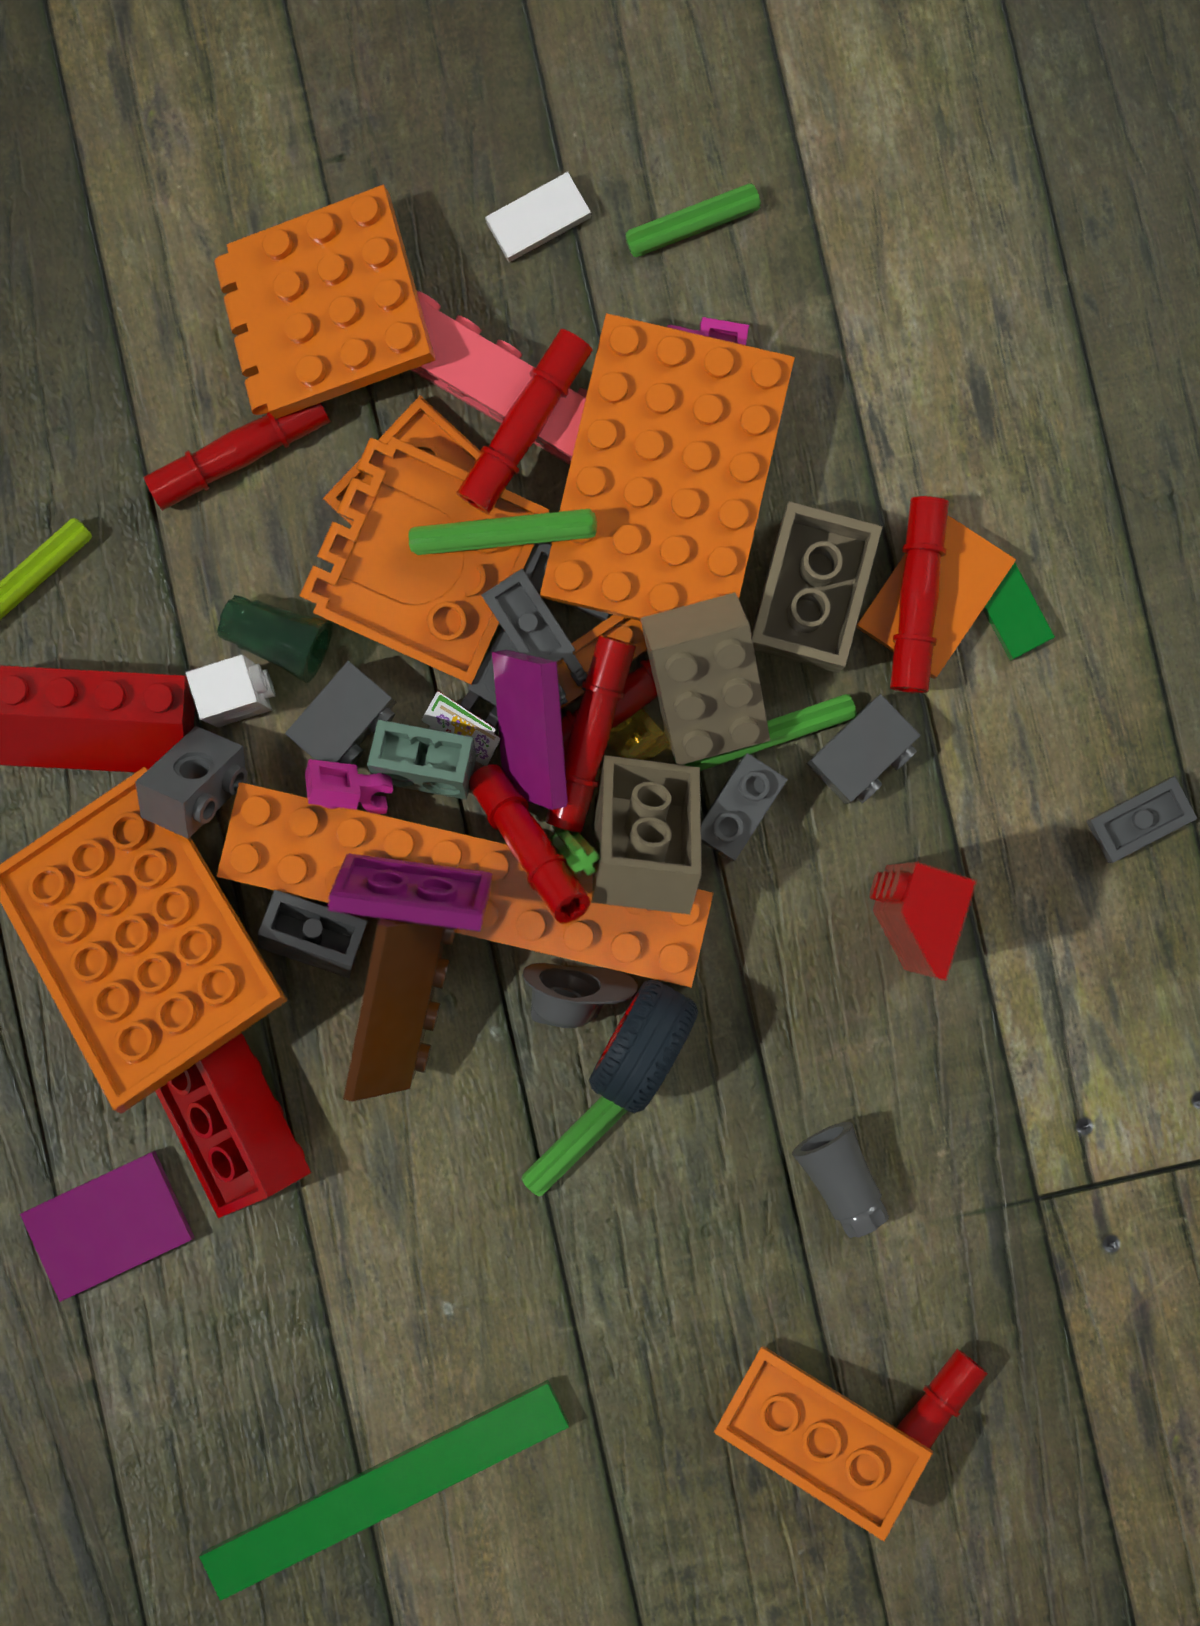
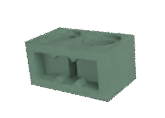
[367,720,477,800]

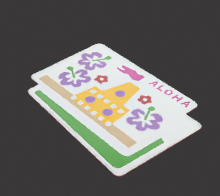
[422,691,500,766]

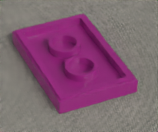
[492,649,568,810]
[328,853,492,931]
[20,1150,195,1302]

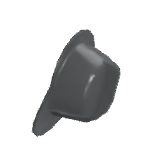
[522,963,638,1028]

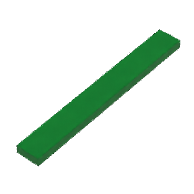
[199,1380,569,1601]

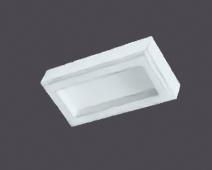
[485,172,591,263]

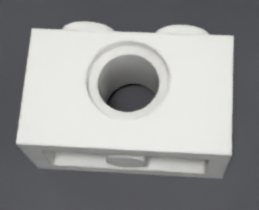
[185,655,275,727]

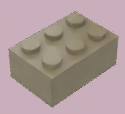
[751,501,883,673]
[640,592,770,765]
[592,755,702,914]

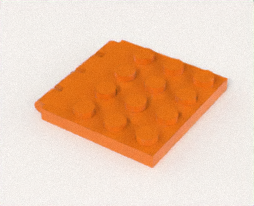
[214,184,436,419]
[299,436,550,685]

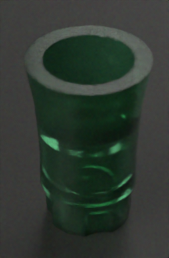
[217,595,332,683]

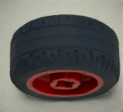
[589,979,698,1113]

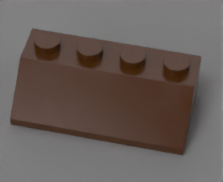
[343,918,457,1102]

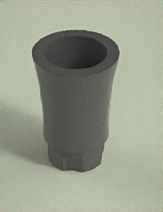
[792,1122,889,1238]

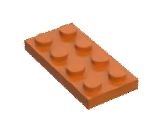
[713,1346,934,1541]

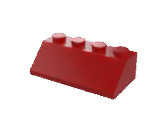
[0,665,195,773]
[869,862,976,981]
[155,1032,311,1218]

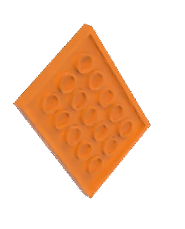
[540,313,795,621]
[0,767,288,1114]

